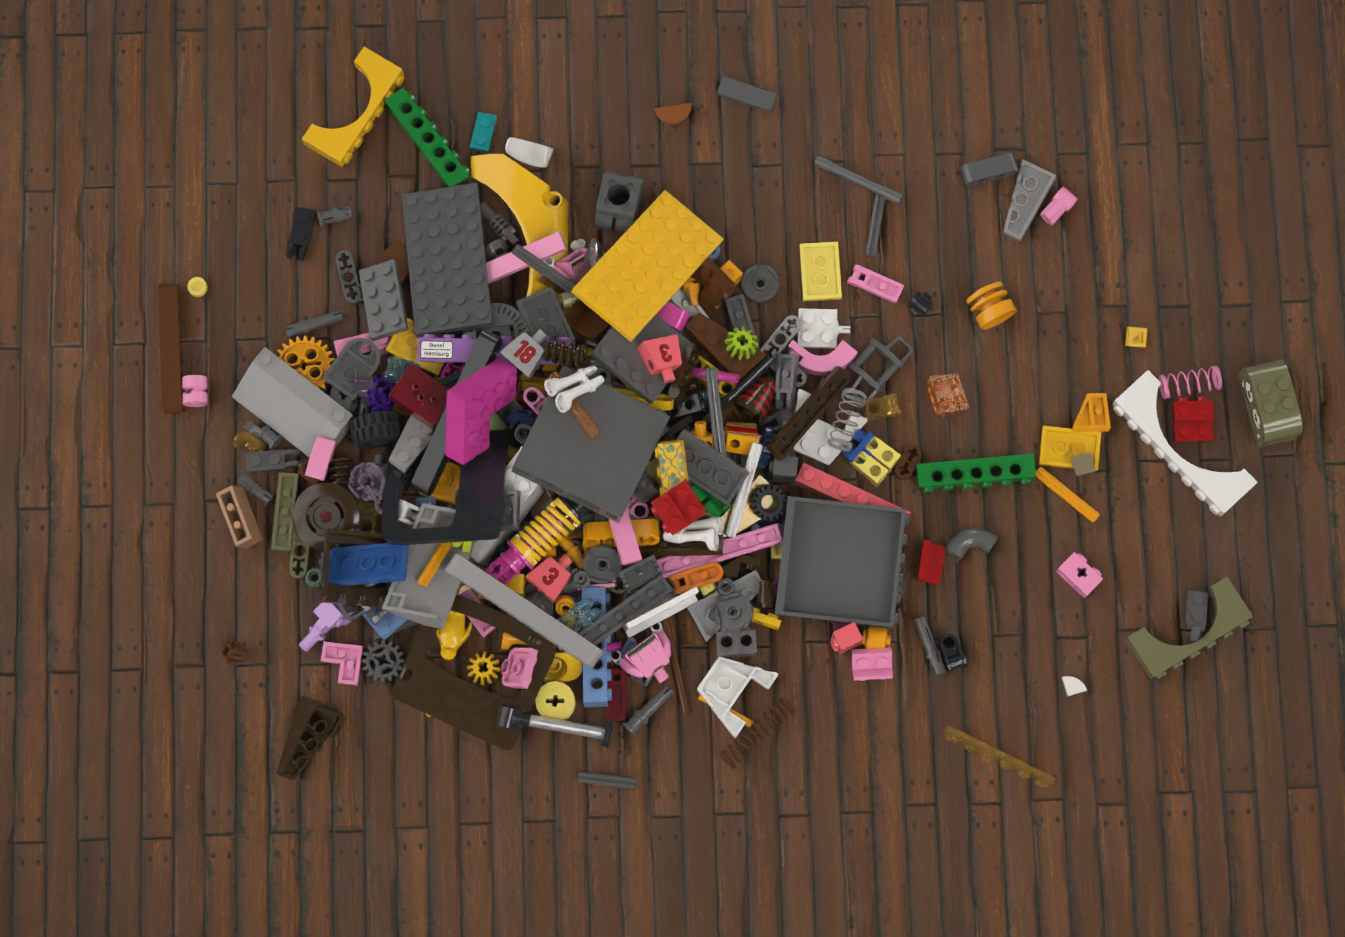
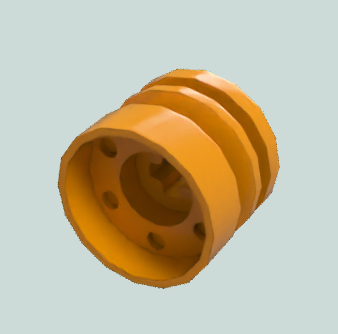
[966,281,1017,330]

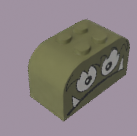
[1238,359,1303,448]

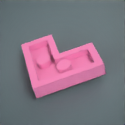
[321,642,363,686]

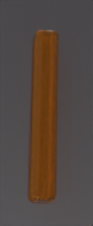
[548,372,600,439]

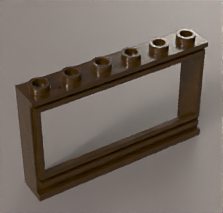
[321,527,389,608]

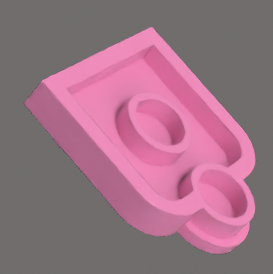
[500,648,538,689]

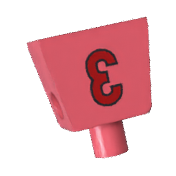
[637,334,682,383]
[525,554,573,604]

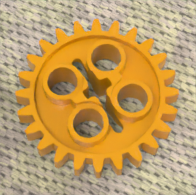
[277,336,335,391]

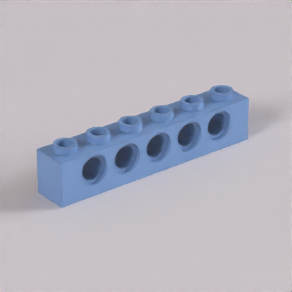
[582,587,612,707]

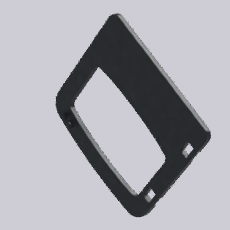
[382,430,508,546]

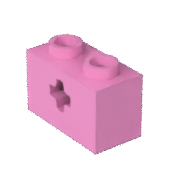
[1056,552,1103,599]

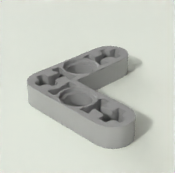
[760,315,807,387]

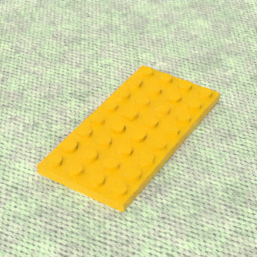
[571,190,724,342]

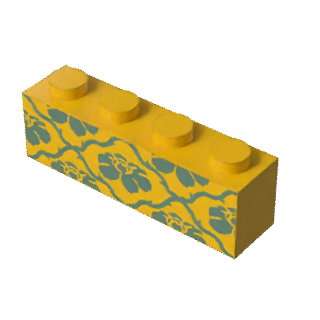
[655,440,689,495]

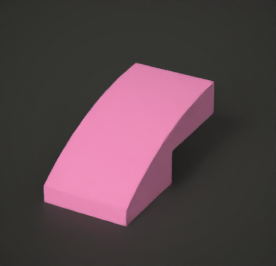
[305,436,336,481]

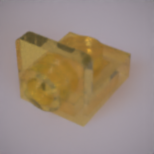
[233,430,266,452]

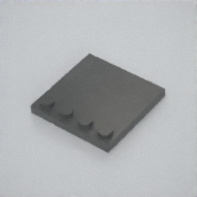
[590,315,695,404]

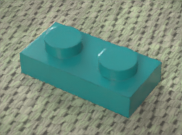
[470,112,497,153]

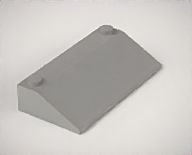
[232,347,355,457]
[382,503,476,629]

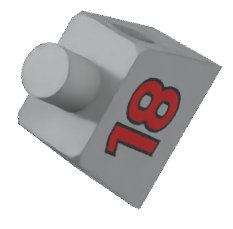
[500,328,548,378]

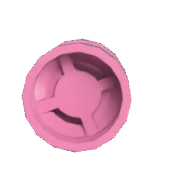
[182,375,208,407]

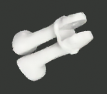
[544,365,604,413]
[663,517,722,551]

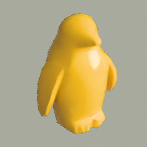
[436,610,472,660]

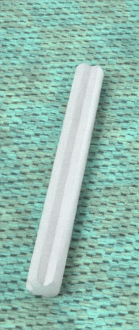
[725,443,763,538]

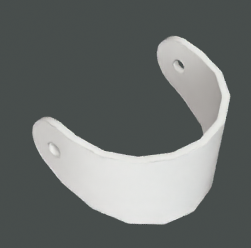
[505,137,554,168]

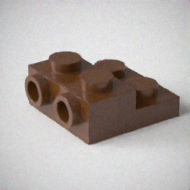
[692,257,735,314]

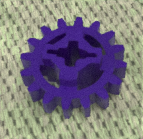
[363,374,396,412]

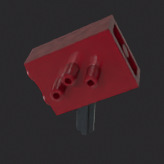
[388,363,462,430]

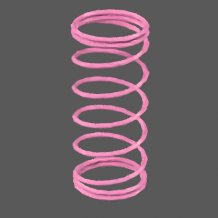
[1159,366,1222,399]

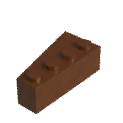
[685,312,767,384]

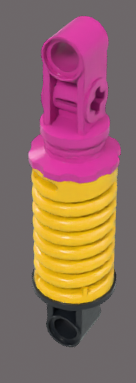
[482,495,589,600]

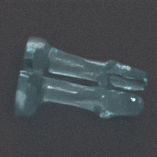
[556,597,601,651]

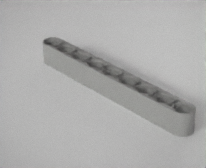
[444,553,603,669]

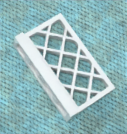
[622,587,699,638]

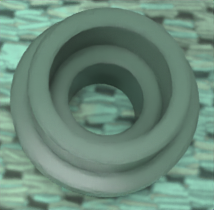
[305,568,323,588]

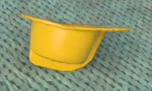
[544,652,582,683]

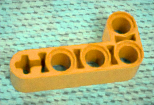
[583,519,660,555]

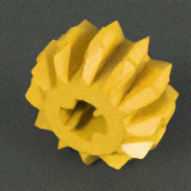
[467,651,501,686]

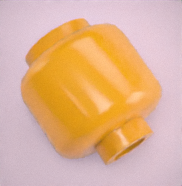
[862,625,891,649]

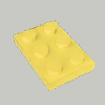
[799,242,842,301]

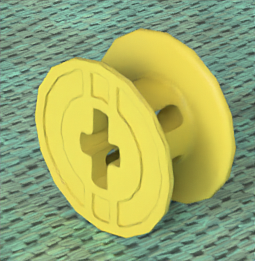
[535,681,576,721]

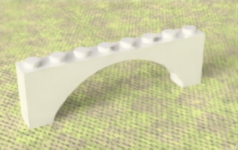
[1112,370,1258,517]

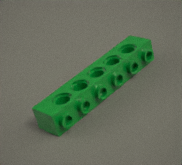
[384,88,471,187]
[915,454,1036,493]

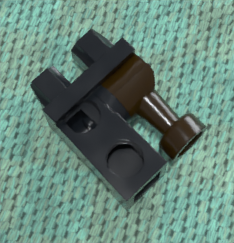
[660,377,708,423]

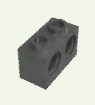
[716,627,757,658]

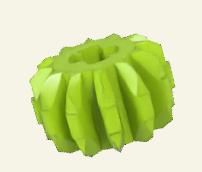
[725,326,758,360]

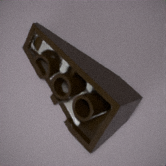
[277,696,345,780]

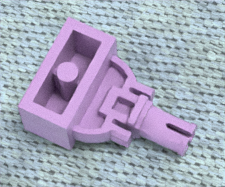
[299,603,356,652]

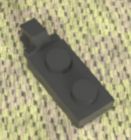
[1185,590,1208,642]

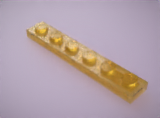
[943,725,1056,788]

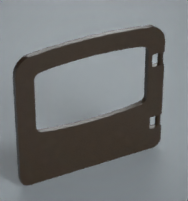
[392,595,556,750]

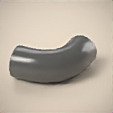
[944,528,998,560]

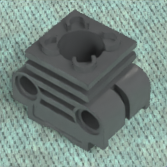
[594,171,644,234]

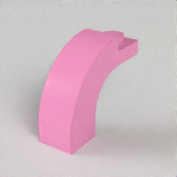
[788,340,858,376]

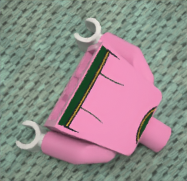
[543,239,597,284]
[611,623,671,683]

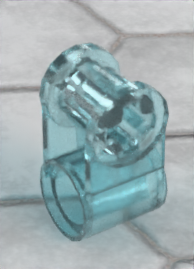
[382,357,421,383]

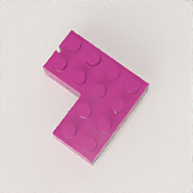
[445,358,517,465]

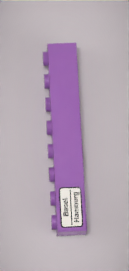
[417,334,576,365]

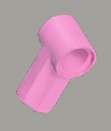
[1040,186,1078,225]

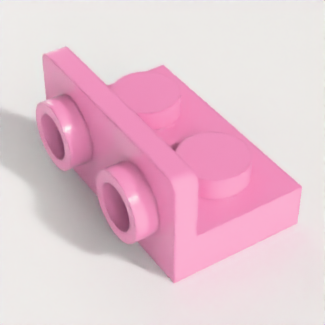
[852,647,893,681]

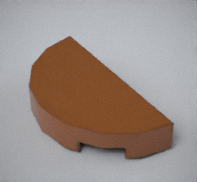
[654,103,691,126]

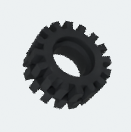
[750,484,787,521]

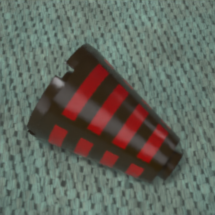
[732,375,776,429]

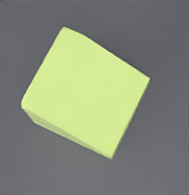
[490,413,508,431]

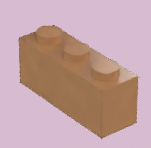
[216,485,263,548]

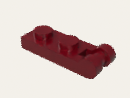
[605,666,627,722]

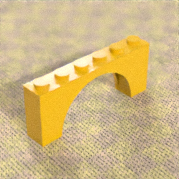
[302,47,404,167]

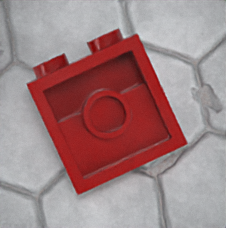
[1172,397,1214,443]
[650,479,707,536]

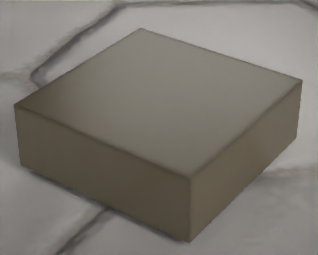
[1071,453,1095,477]

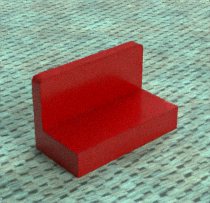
[917,540,945,585]

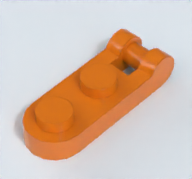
[668,562,724,596]

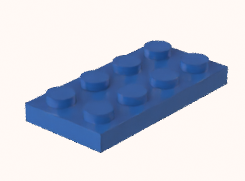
[328,543,409,586]

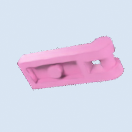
[847,265,904,304]

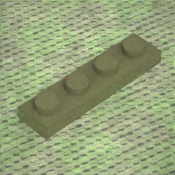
[271,472,299,552]

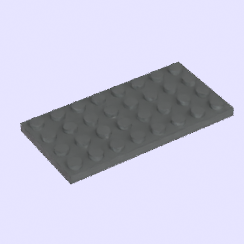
[402,183,493,337]

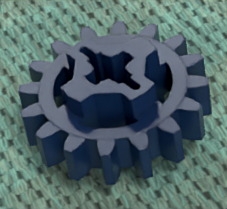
[757,426,776,469]

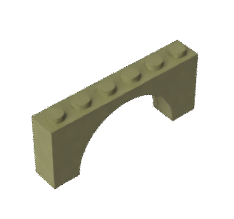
[1125,577,1253,680]

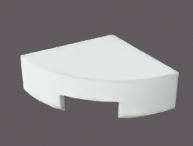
[1061,676,1087,697]

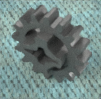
[361,640,405,683]

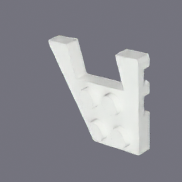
[792,389,868,466]
[697,657,779,738]

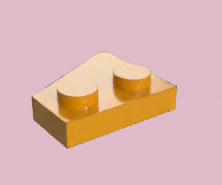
[1072,393,1111,432]

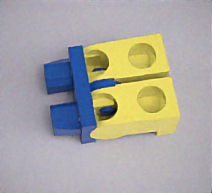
[841,429,901,488]

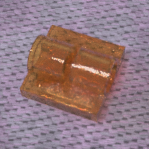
[925,373,970,418]

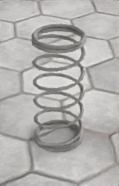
[827,388,867,451]

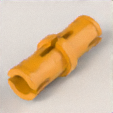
[556,534,584,570]

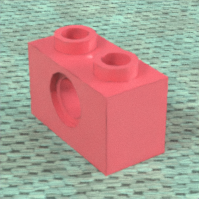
[830,622,863,655]

